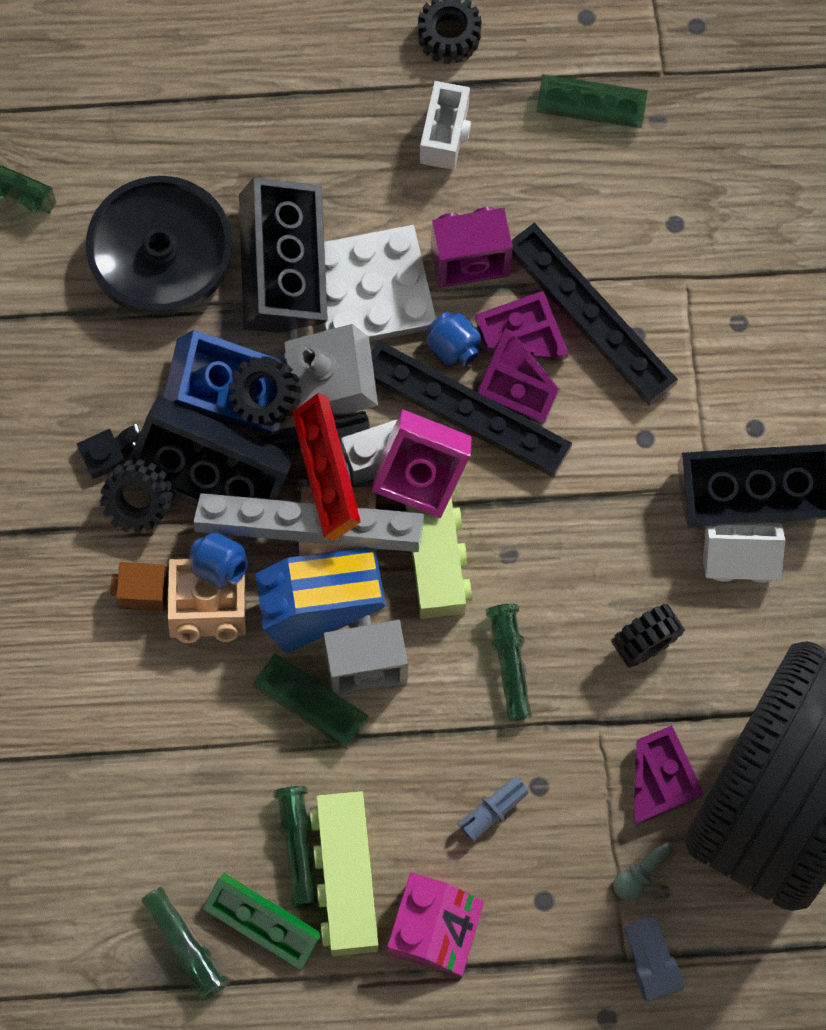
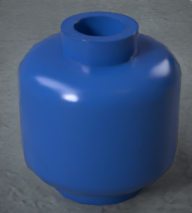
[427,312,481,367]
[190,532,248,588]

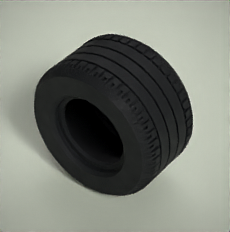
[683,641,826,911]

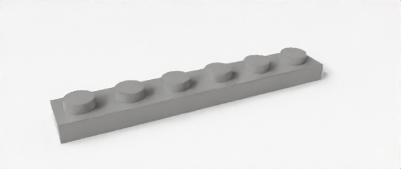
[194,493,424,552]

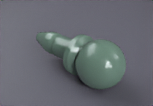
[613,842,672,901]

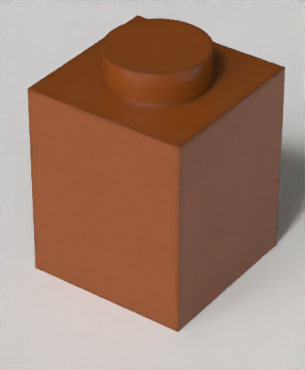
[110,562,167,611]

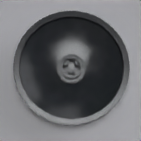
[86,176,233,316]

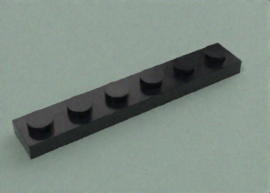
[511,222,678,406]
[371,340,572,478]

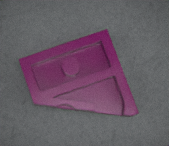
[474,291,569,360]
[478,328,560,423]
[633,725,704,826]

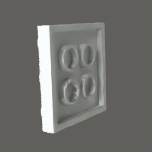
[324,225,436,342]

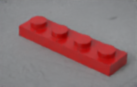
[292,393,361,541]

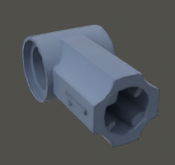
[624,917,684,1002]

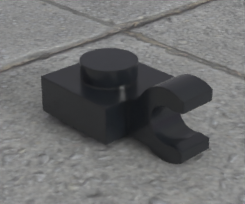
[76,424,141,479]

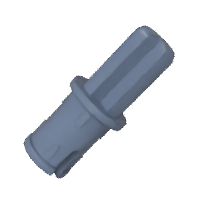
[457,777,529,842]

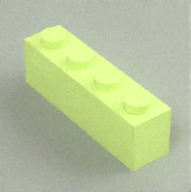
[405,485,472,619]
[310,791,378,956]

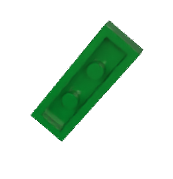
[203,873,322,970]

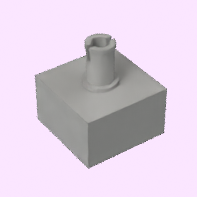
[284,324,378,417]
[324,615,408,696]

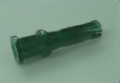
[485,604,532,721]
[273,786,318,907]
[141,887,230,1001]

